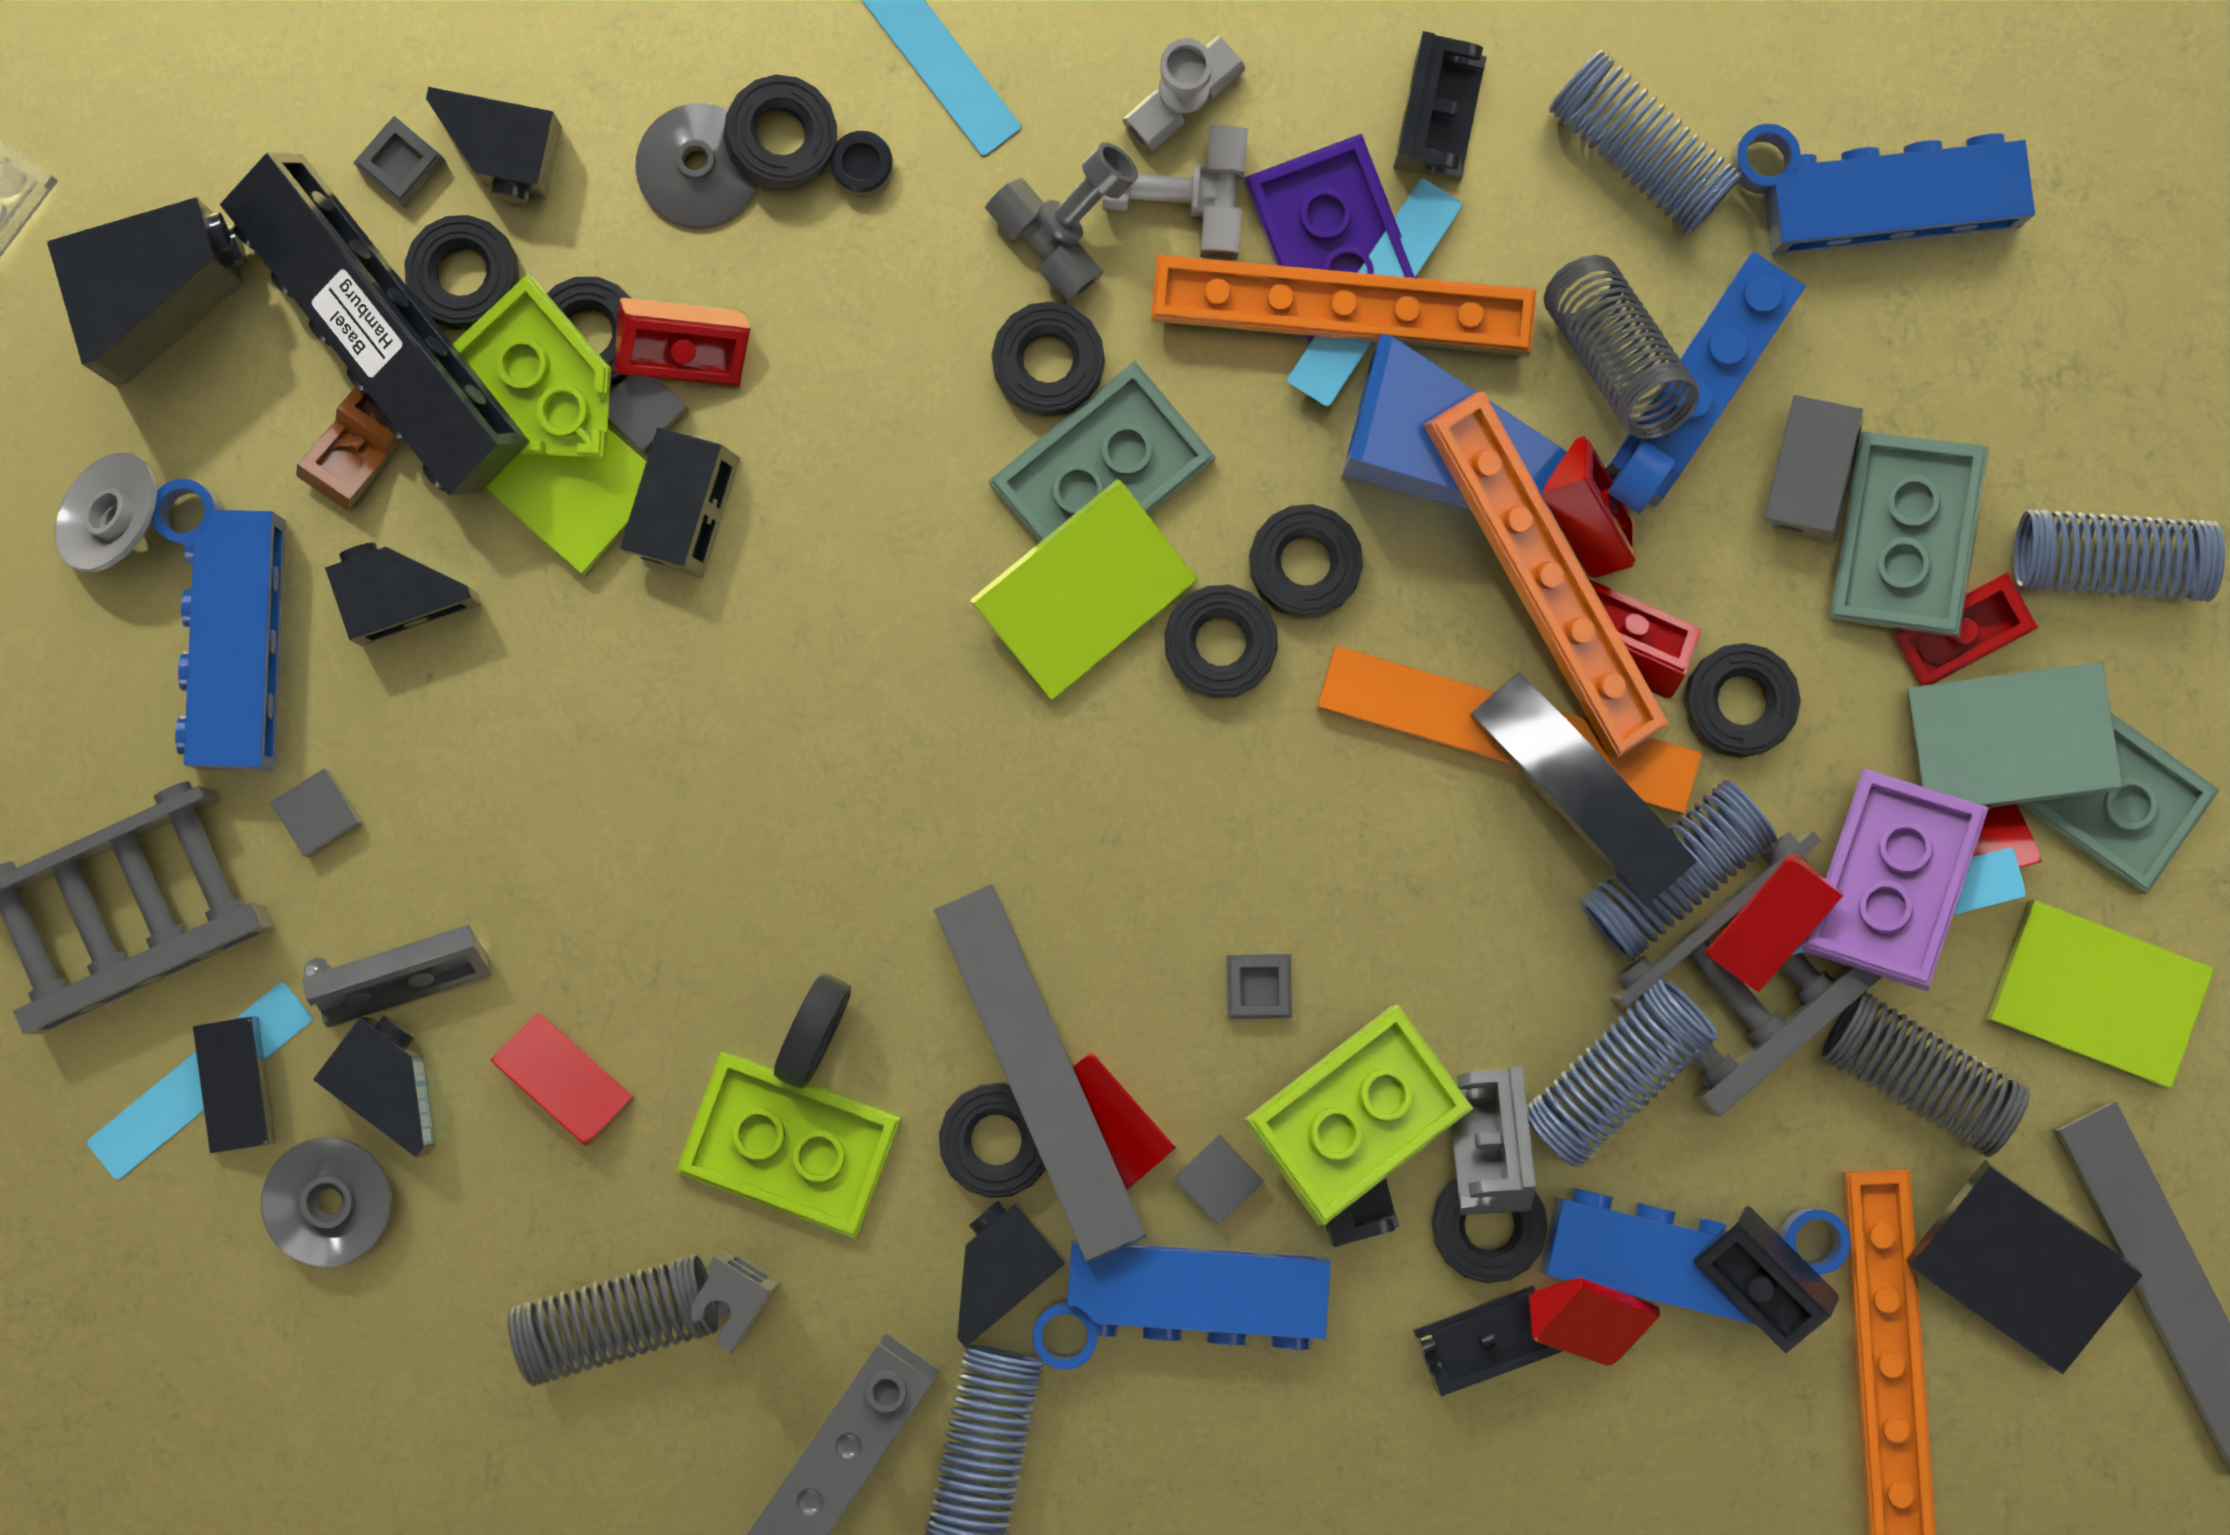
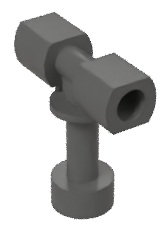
[985,142,1138,303]

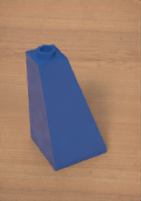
[1341,334,1567,532]

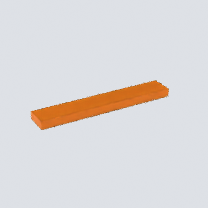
[1151,254,1537,356]
[1423,391,1669,757]
[1316,645,1702,815]
[1842,1169,1936,1535]

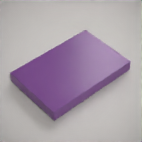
[1803,768,1989,991]

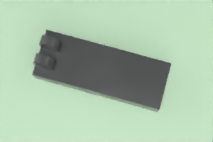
[302,925,492,1028]

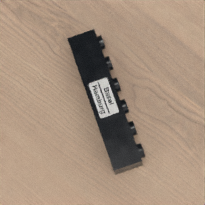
[219,152,530,495]

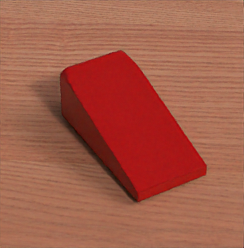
[1893,572,2039,686]

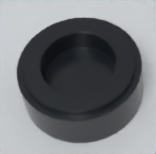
[830,131,894,197]

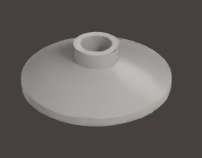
[55,453,157,572]

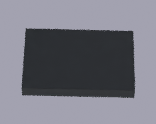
[1906,1160,2143,1375]

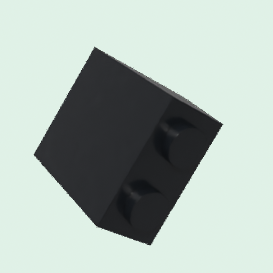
[47,197,247,386]

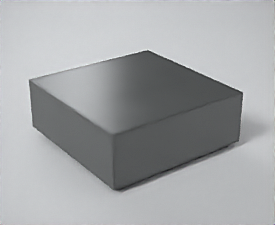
[353,116,445,208]
[608,375,689,454]
[270,768,362,857]
[1226,954,1292,1019]
[1173,1134,1264,1225]

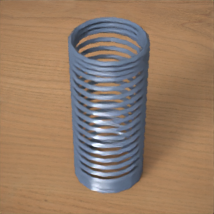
[1549,50,1742,235]
[2014,508,2226,603]
[1579,780,1777,961]
[1527,978,1718,1168]
[924,1345,1044,1535]

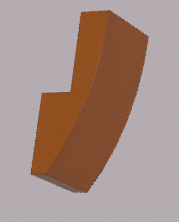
[296,387,402,511]

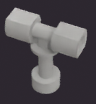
[1122,36,1245,153]
[1102,125,1248,260]

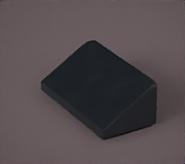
[193,1016,276,1153]
[1693,1206,1839,1353]

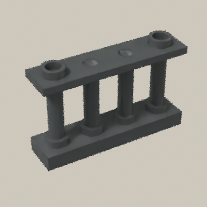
[0,781,274,1034]
[1610,831,1882,1117]
[747,1332,940,1535]

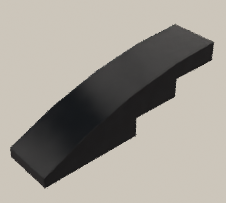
[1470,672,1697,905]

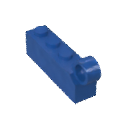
[1731,124,2035,255]
[1605,251,1806,514]
[151,479,286,772]
[1539,1188,1851,1325]
[1033,1240,1331,1370]

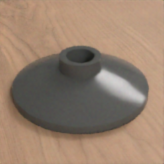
[636,103,759,229]
[261,1137,392,1267]

